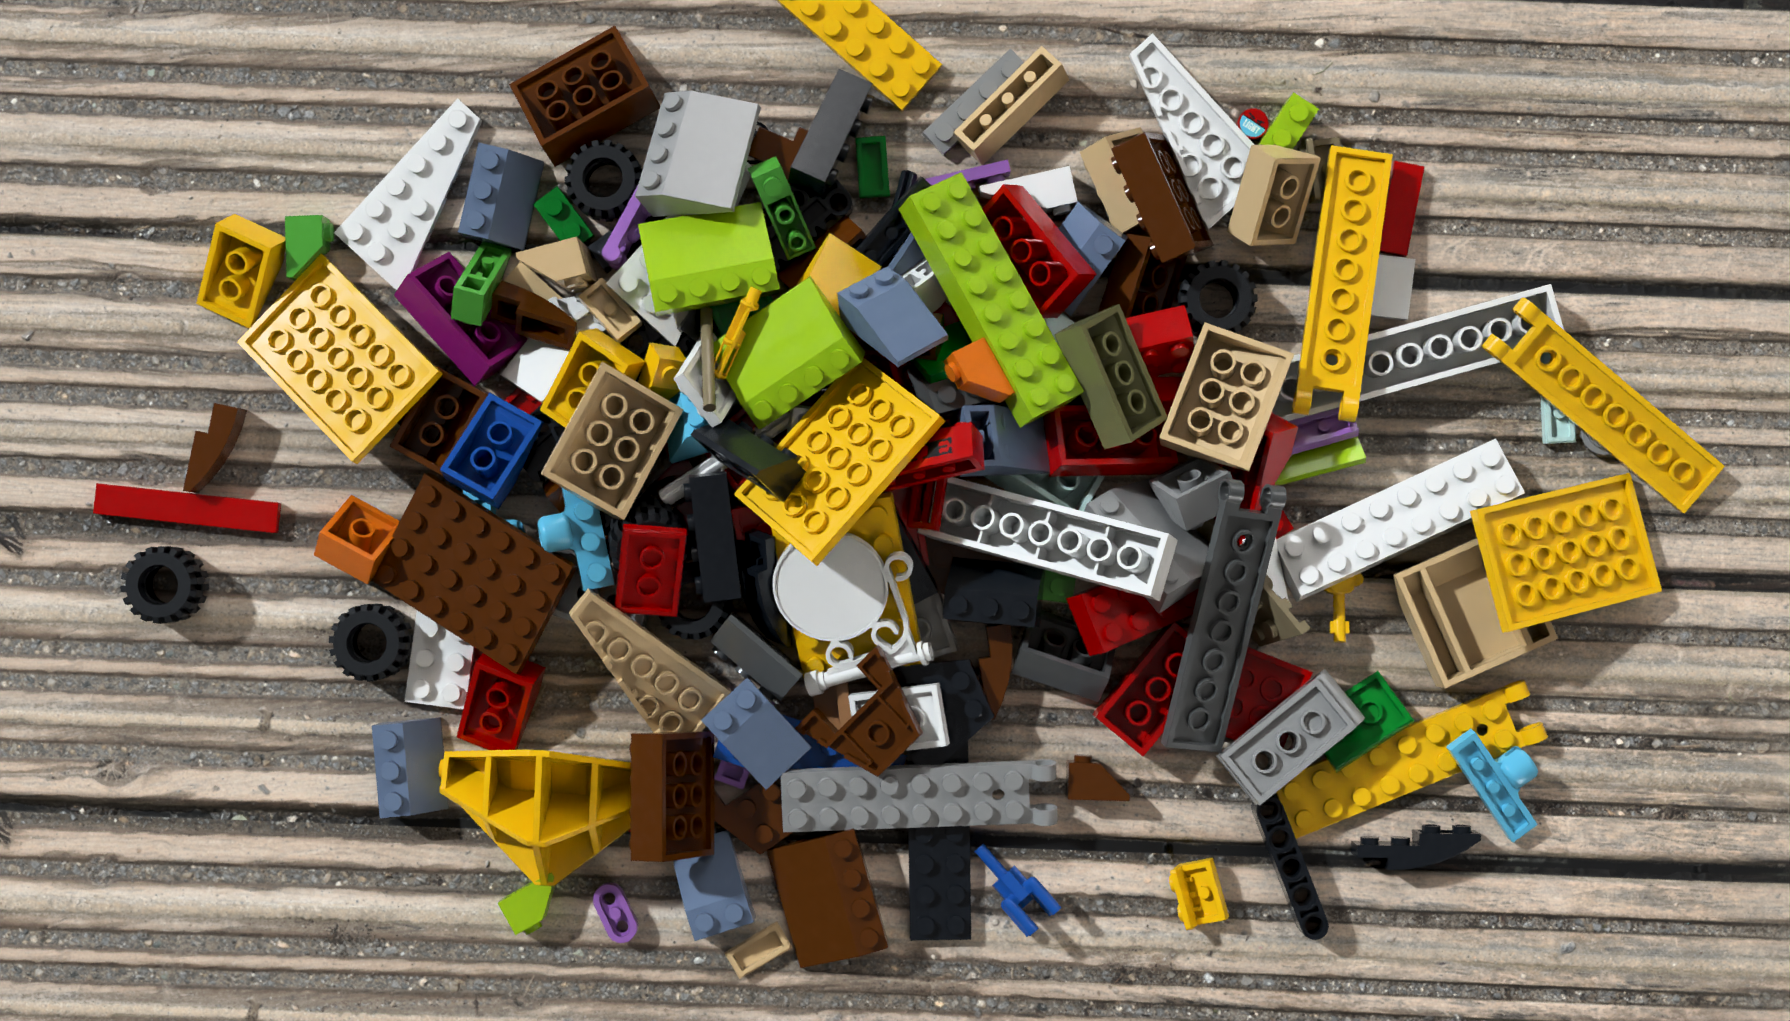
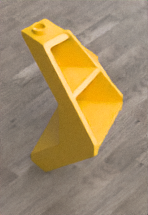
[439,750,631,886]

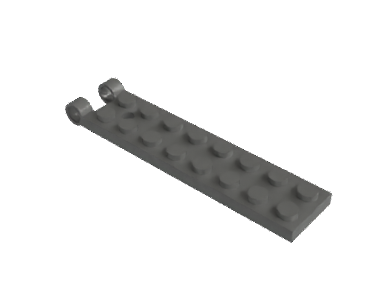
[1161,478,1287,752]

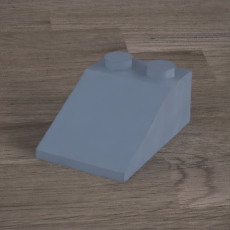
[837,266,948,367]
[701,678,812,790]
[673,830,756,941]

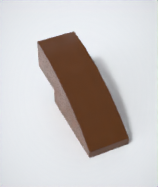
[491,281,577,350]
[183,403,247,493]
[978,624,1013,720]

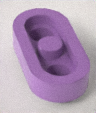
[593,882,638,943]

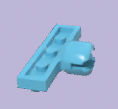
[537,487,615,591]
[1446,728,1538,842]

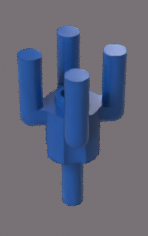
[974,843,1062,937]

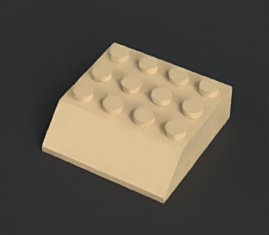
[1393,538,1558,688]

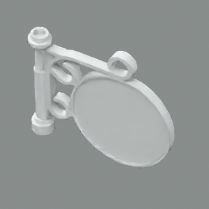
[772,532,934,697]

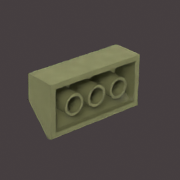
[1054,304,1167,449]

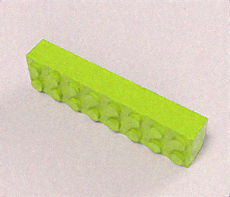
[899,172,1084,428]

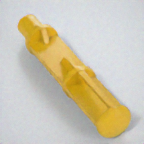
[714,286,762,380]

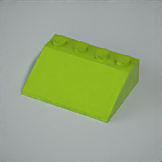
[638,202,780,317]
[714,276,865,430]

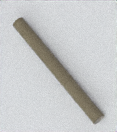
[700,307,716,412]

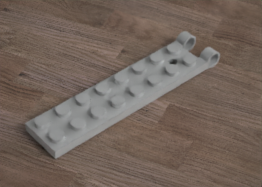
[780,759,1058,832]

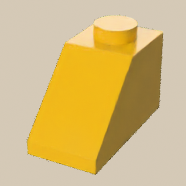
[638,343,686,401]

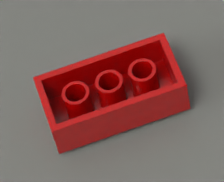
[982,184,1097,318]
[1126,305,1194,378]
[1043,405,1178,477]
[1066,585,1199,656]
[1092,622,1188,757]

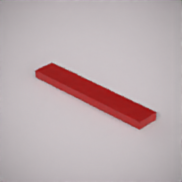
[93,483,282,533]

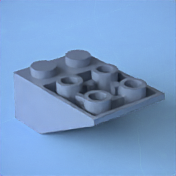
[953,405,1050,477]

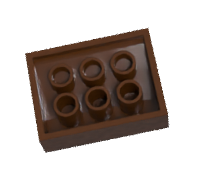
[509,26,661,167]
[1111,132,1214,263]
[629,731,714,862]
[767,828,888,968]

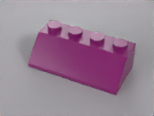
[394,252,528,386]

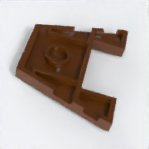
[795,645,923,777]
[714,779,793,855]

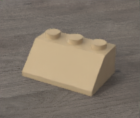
[1080,127,1143,233]
[1227,145,1321,246]
[516,236,598,293]

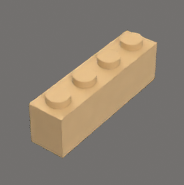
[954,46,1069,165]

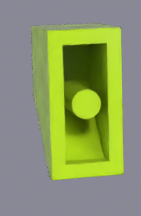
[498,872,555,935]

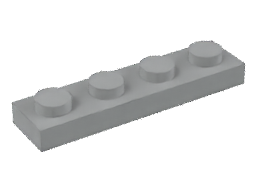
[922,48,1024,156]

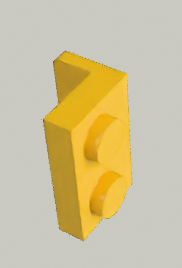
[1169,857,1229,930]

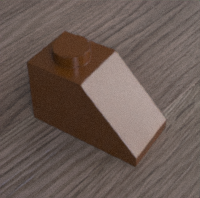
[1066,754,1130,801]

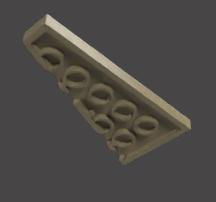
[1197,518,1311,647]

